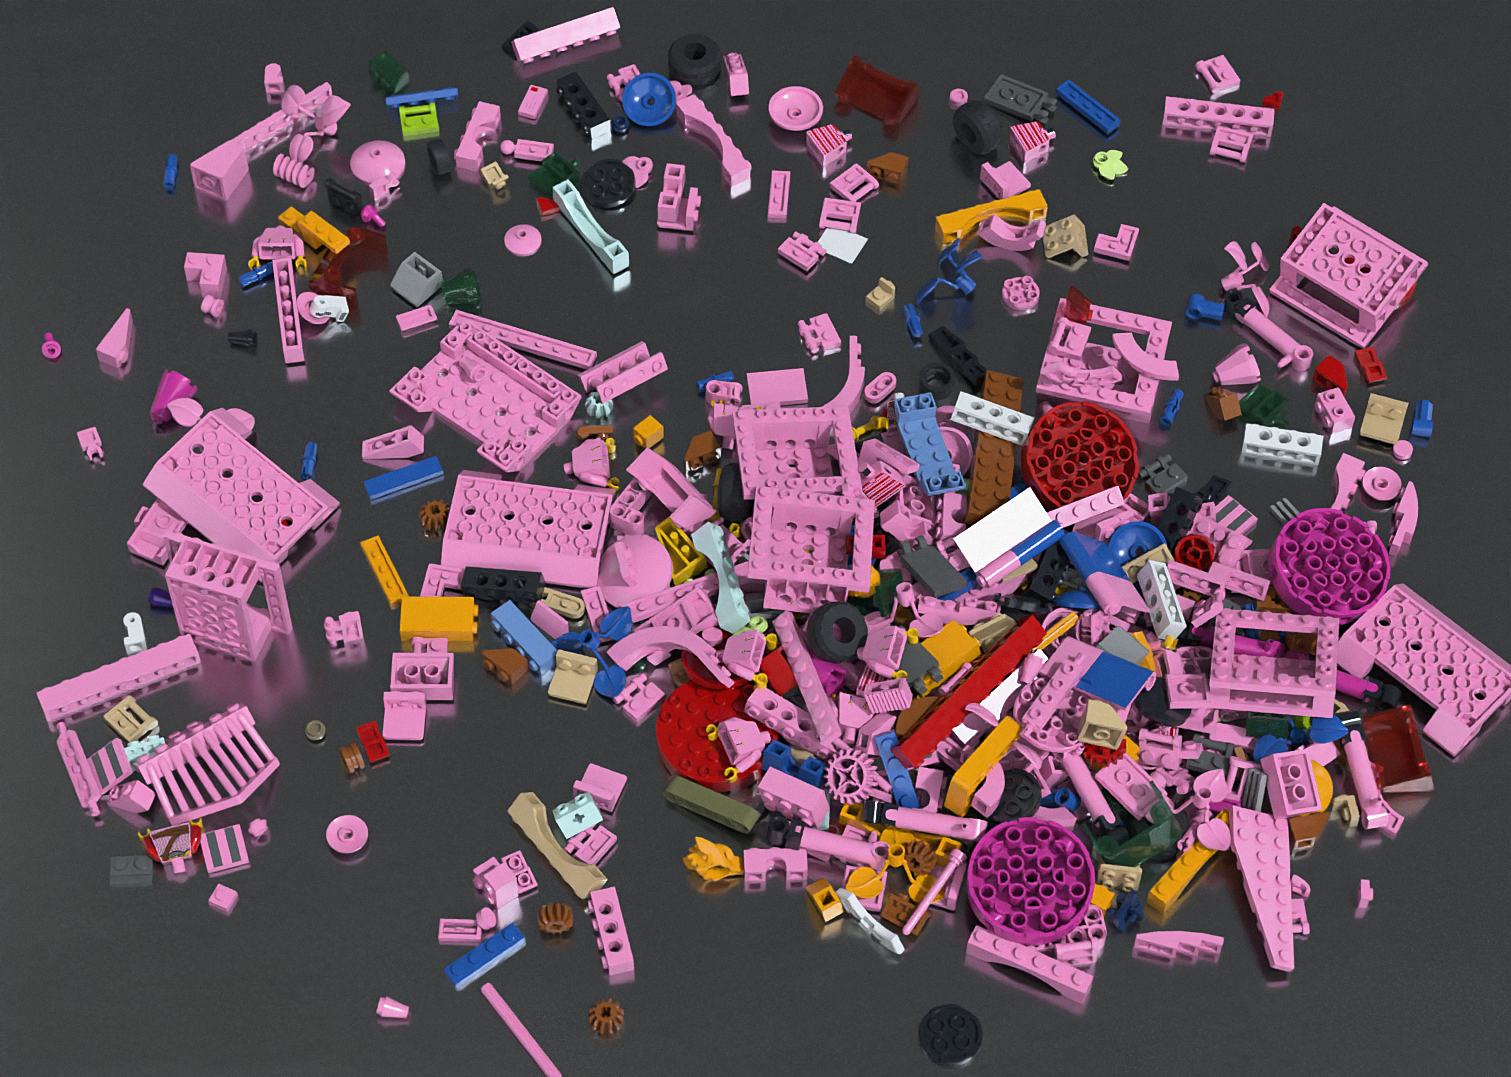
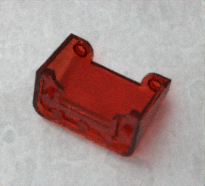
[834,55,921,127]
[1361,704,1434,793]

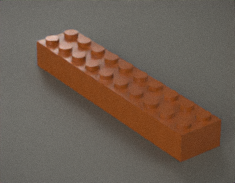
[963,370,1024,528]

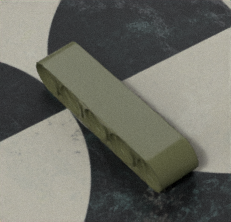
[663,776,760,834]

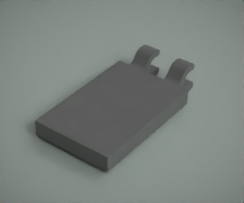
[984,74,1057,125]
[897,535,968,598]
[894,625,943,695]

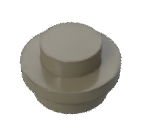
[305,720,326,740]

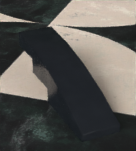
[928,326,987,386]

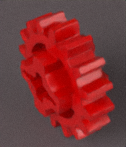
[1082,739,1126,767]

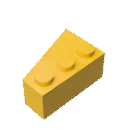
[654,517,708,586]

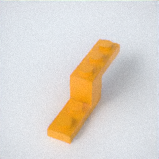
[278,206,350,254]

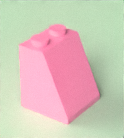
[190,141,249,201]

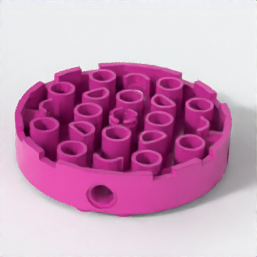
[1268,508,1391,625]
[967,817,1095,945]

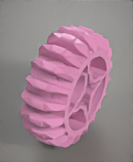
[823,748,879,805]

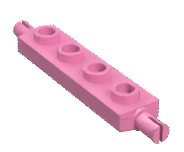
[1020,652,1086,739]
[56,722,102,816]

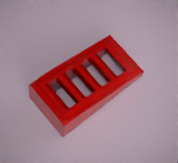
[845,535,886,559]

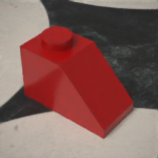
[1312,355,1348,398]

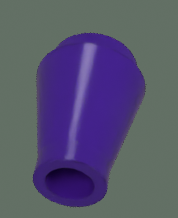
[148,587,173,608]

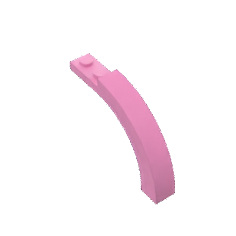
[822,336,865,429]
[607,626,735,688]

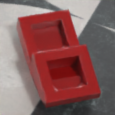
[1354,347,1387,383]
[356,721,390,763]

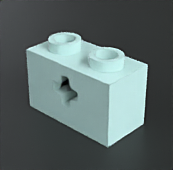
[552,791,603,839]

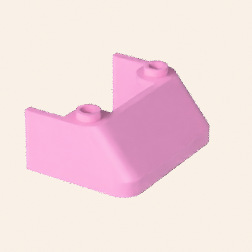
[626,447,717,529]

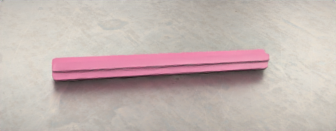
[481,983,562,1077]

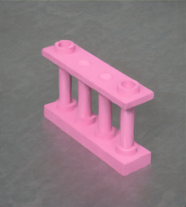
[578,341,668,403]

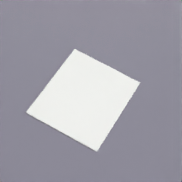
[818,227,868,264]

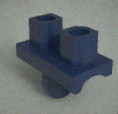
[1106,889,1144,932]

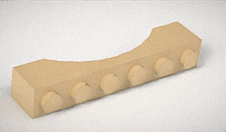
[508,792,608,899]

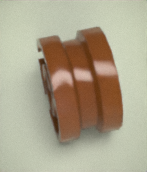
[338,742,365,774]

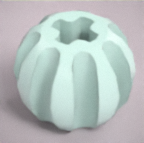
[585,392,613,419]

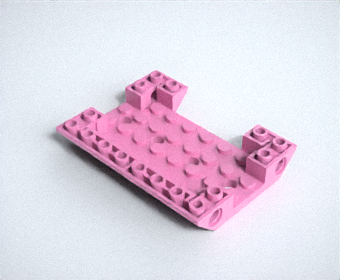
[389,318,581,473]
[143,408,340,583]
[441,470,617,589]
[1337,584,1511,757]

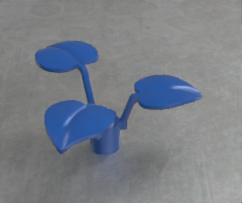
[915,238,982,307]
[550,606,633,698]
[1253,713,1348,764]

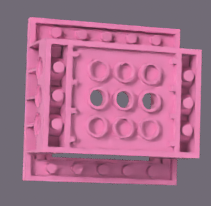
[1270,203,1428,349]
[1036,298,1172,424]
[732,406,863,510]
[747,486,875,613]
[163,530,293,661]
[1209,608,1339,718]

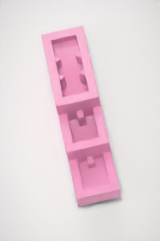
[1209,723,1293,758]
[1134,931,1224,958]

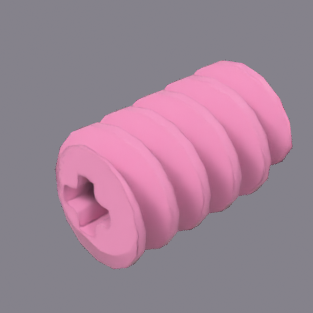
[273,154,315,188]

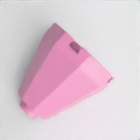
[1212,343,1261,385]

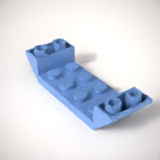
[894,392,966,496]

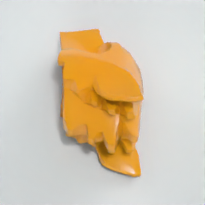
[682,836,744,881]

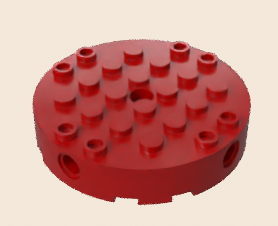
[1020,401,1139,516]
[656,680,779,793]

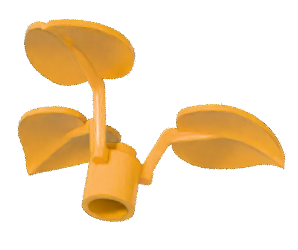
[845,826,945,904]

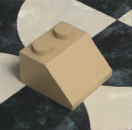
[1077,700,1127,750]

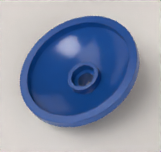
[622,73,676,127]
[1108,521,1167,567]
[1052,586,1102,609]

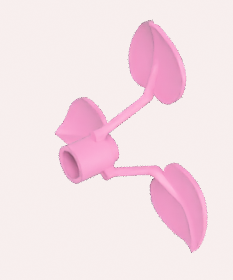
[282,85,351,163]
[1221,241,1270,317]
[167,398,255,475]
[864,582,943,637]
[964,703,1043,771]
[1144,769,1231,851]

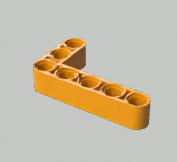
[944,715,1024,817]

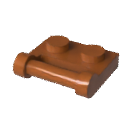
[576,425,613,441]

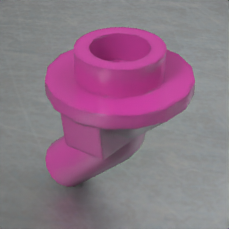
[361,205,385,228]
[42,333,61,358]

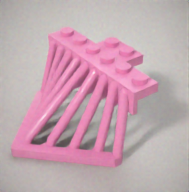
[133,703,280,826]

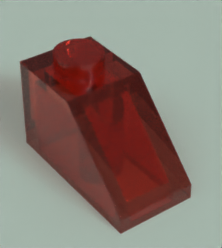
[1064,285,1094,325]

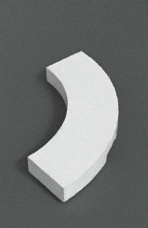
[835,888,905,954]

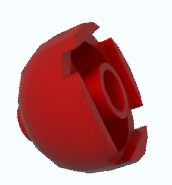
[1175,533,1215,571]

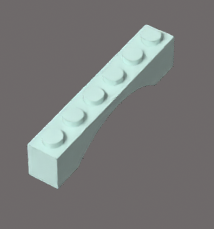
[553,179,629,274]
[691,522,751,634]

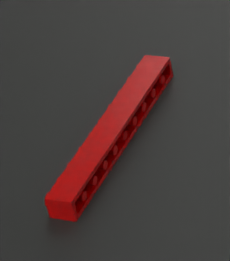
[890,615,1047,769]

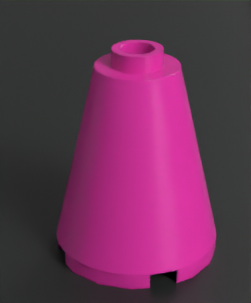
[149,369,198,425]
[807,648,848,697]

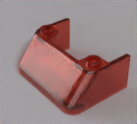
[308,227,388,309]

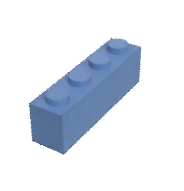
[491,600,557,676]

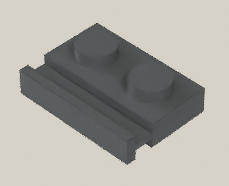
[110,855,154,888]

